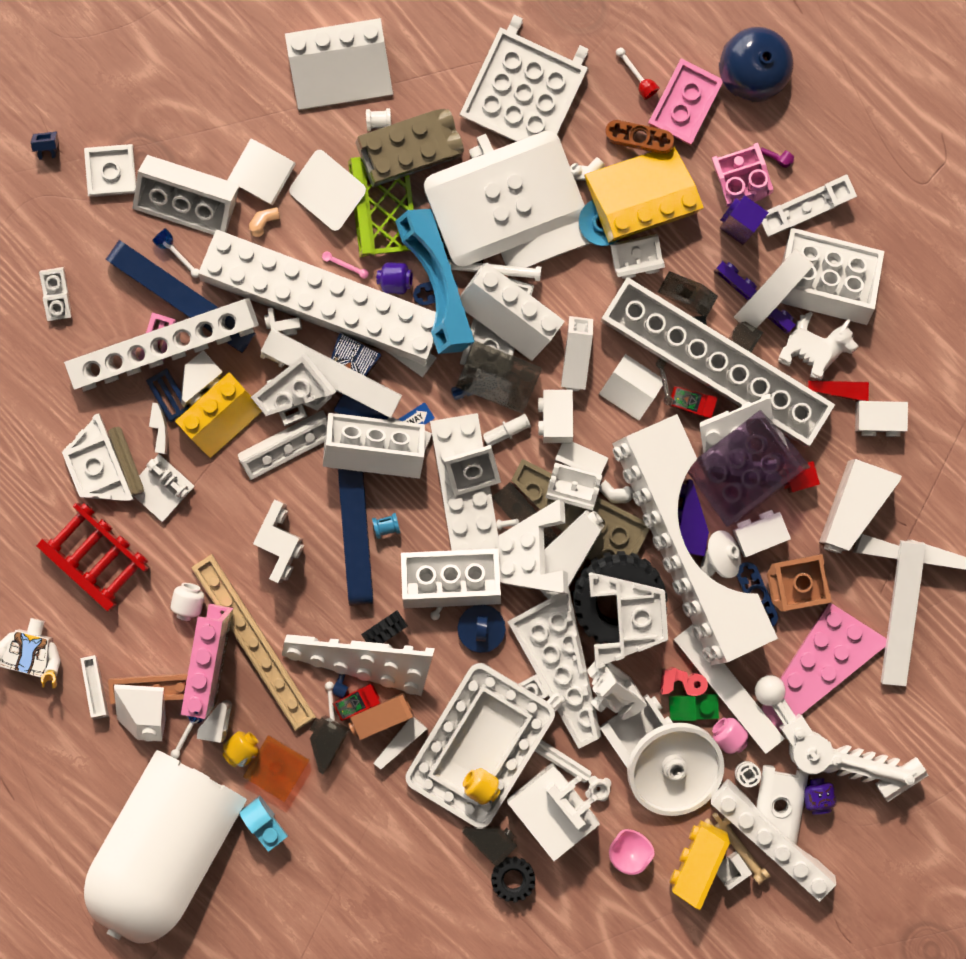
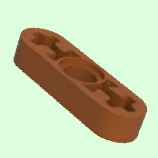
[605,120,675,154]

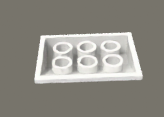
[285,18,393,110]
[780,228,884,325]

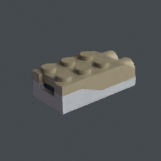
[355,109,464,188]

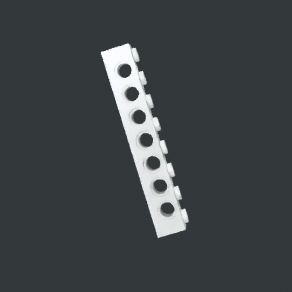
[64,298,259,392]

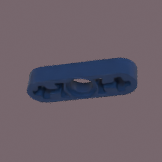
[736,562,778,627]

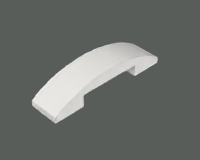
[762,174,857,237]
[501,222,592,268]
[734,248,814,333]

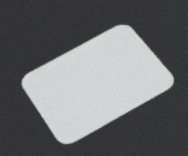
[289,150,366,231]

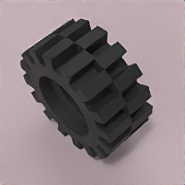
[361,610,408,644]
[491,856,535,903]

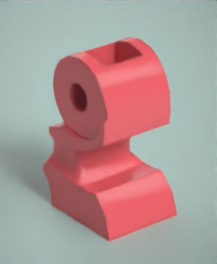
[660,667,708,696]

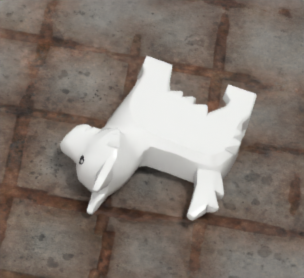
[778,312,859,381]

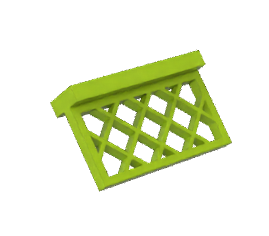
[348,157,414,257]

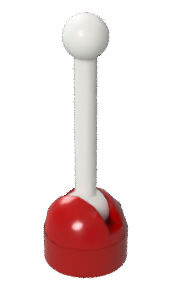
[616,48,660,100]

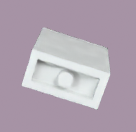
[599,694,673,768]

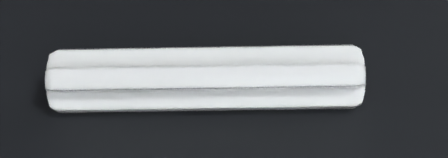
[535,740,592,783]

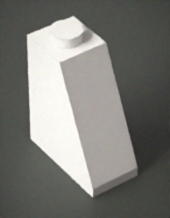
[561,316,593,391]

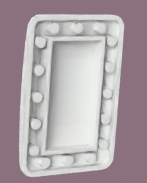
[424,131,585,267]
[406,663,555,828]

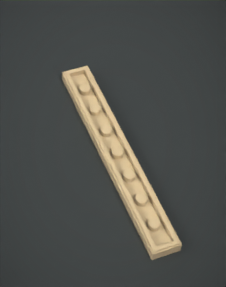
[191,554,316,731]

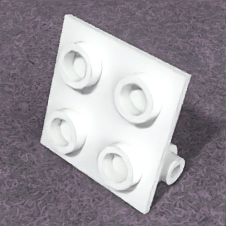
[133,454,195,522]

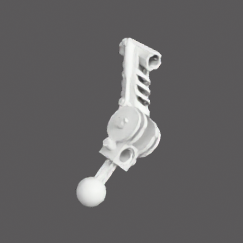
[755,675,928,802]

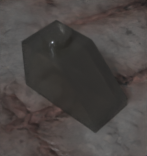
[658,271,718,317]
[310,715,350,774]
[462,826,517,867]

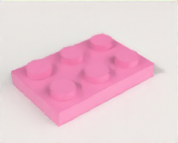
[648,59,723,146]

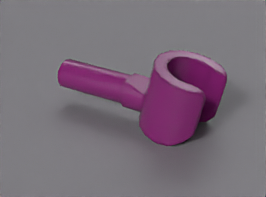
[761,148,794,168]

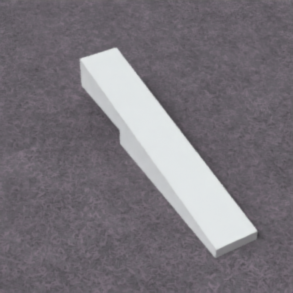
[853,534,966,570]

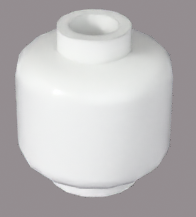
[171,583,204,621]

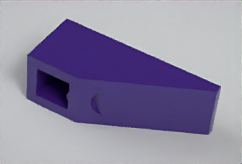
[678,479,709,556]

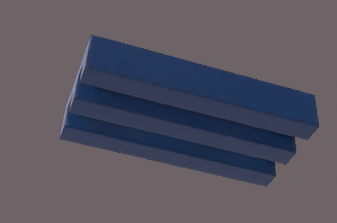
[146,368,190,422]

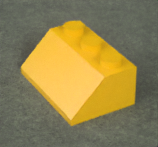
[175,372,262,458]
[669,820,730,910]

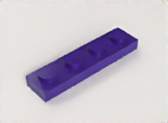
[714,261,795,334]

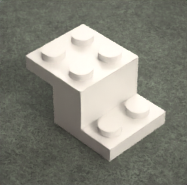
[253,500,304,583]

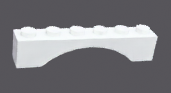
[711,779,836,902]

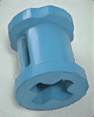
[372,513,401,539]

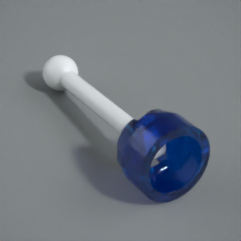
[152,228,199,278]
[170,711,204,759]

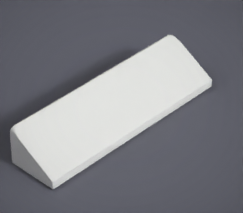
[238,410,328,480]

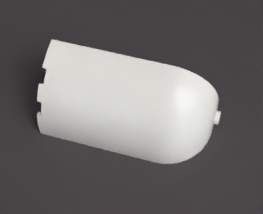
[84,750,247,943]

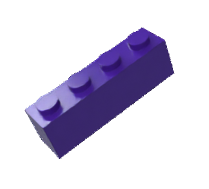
[720,195,769,245]

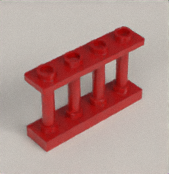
[36,503,150,612]

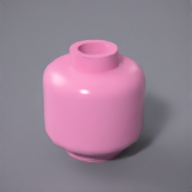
[712,718,748,754]

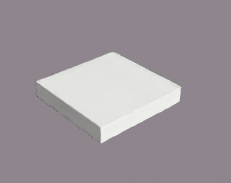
[84,144,136,197]

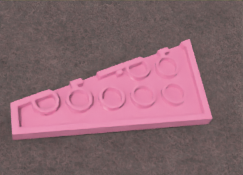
[761,603,886,732]

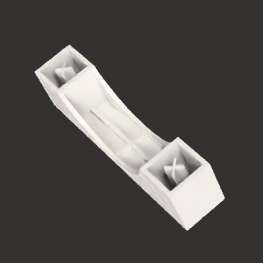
[612,414,778,665]

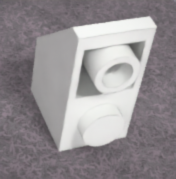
[181,350,222,407]

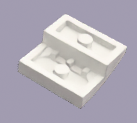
[227,139,296,206]

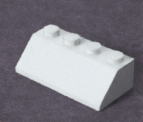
[132,155,239,235]
[460,263,565,361]
[323,413,425,479]
[401,549,501,608]

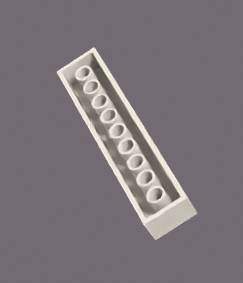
[198,229,436,366]
[601,277,835,447]

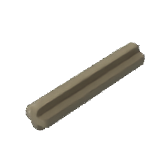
[108,427,144,496]

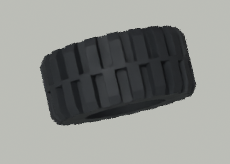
[573,551,668,644]

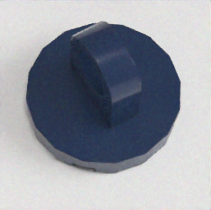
[457,605,506,653]

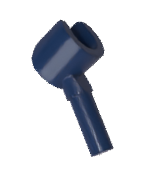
[333,674,349,698]

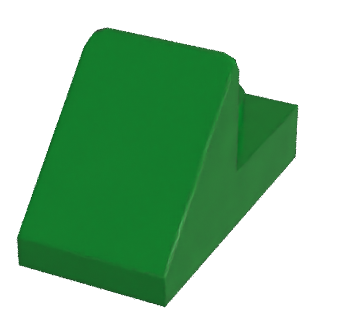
[669,694,719,721]

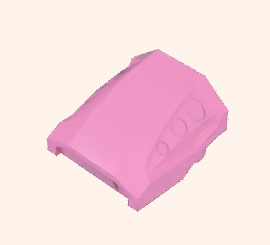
[712,143,773,207]

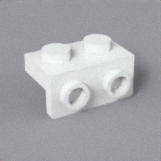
[610,234,665,279]

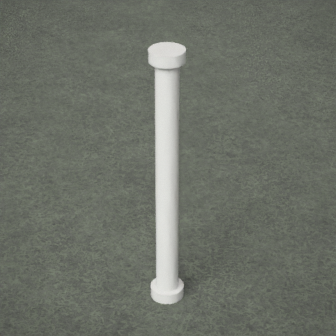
[448,260,542,281]

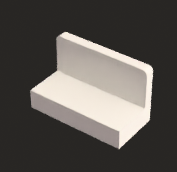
[555,442,608,475]

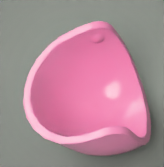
[609,829,654,875]

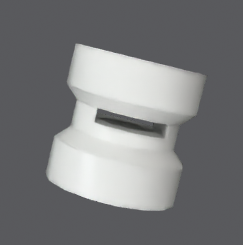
[735,761,761,787]

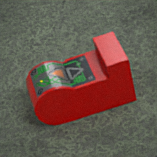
[668,386,718,419]
[332,683,382,721]

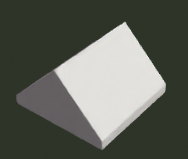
[599,354,666,421]
[444,445,501,496]

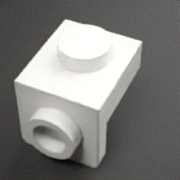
[264,308,302,336]

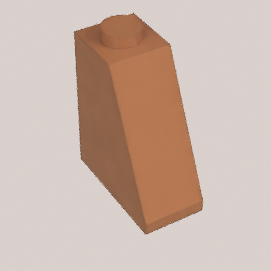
[348,692,414,740]

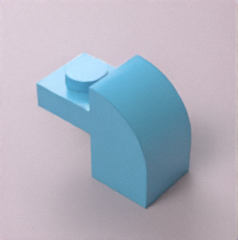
[240,796,288,852]

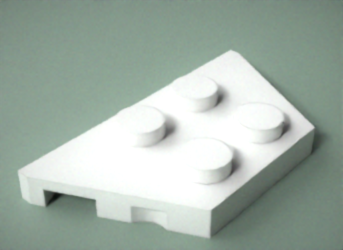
[62,413,134,501]

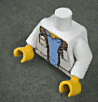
[0,618,61,688]

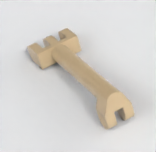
[705,812,771,885]

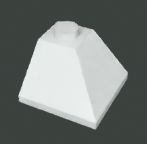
[114,685,166,741]

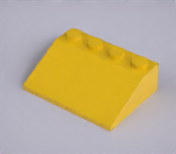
[584,147,704,243]

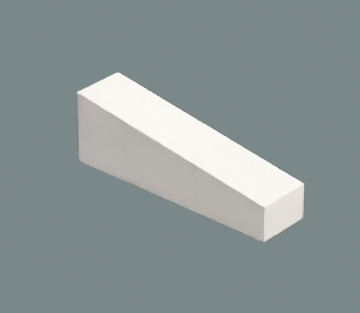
[80,655,109,719]
[373,716,427,769]

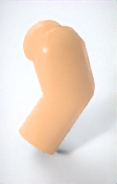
[249,207,280,237]

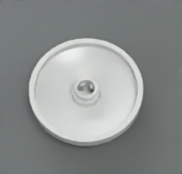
[627,723,724,816]

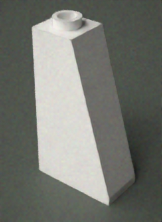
[540,509,604,599]

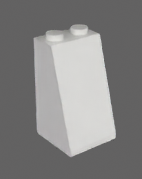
[819,459,902,554]

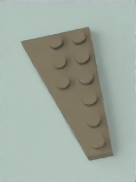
[511,459,650,561]

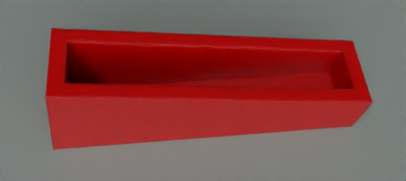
[806,381,869,401]

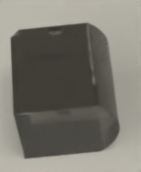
[729,321,763,353]

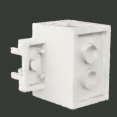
[507,763,600,861]

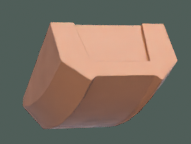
[767,554,832,612]

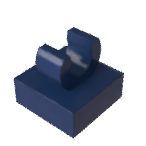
[31,131,59,160]

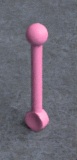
[322,252,369,278]

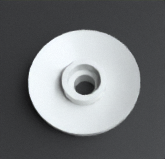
[708,530,741,578]

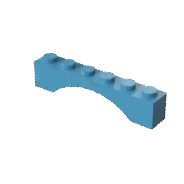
[396,209,474,354]

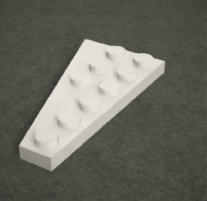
[508,588,601,748]
[282,635,435,696]

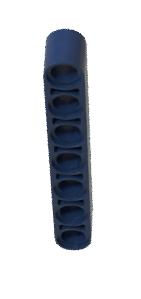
[105,240,256,353]
[338,469,373,606]

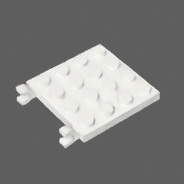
[460,15,588,142]

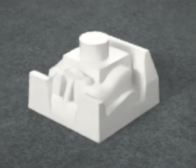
[587,661,647,720]

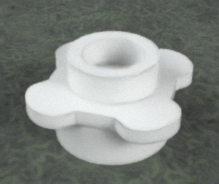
[585,776,612,801]

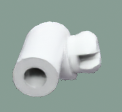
[570,157,605,181]
[599,480,634,503]

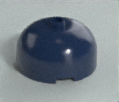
[719,27,794,102]

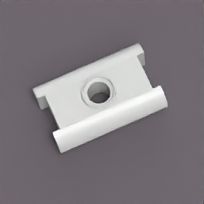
[756,765,809,845]

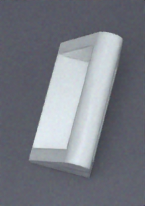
[197,700,232,743]

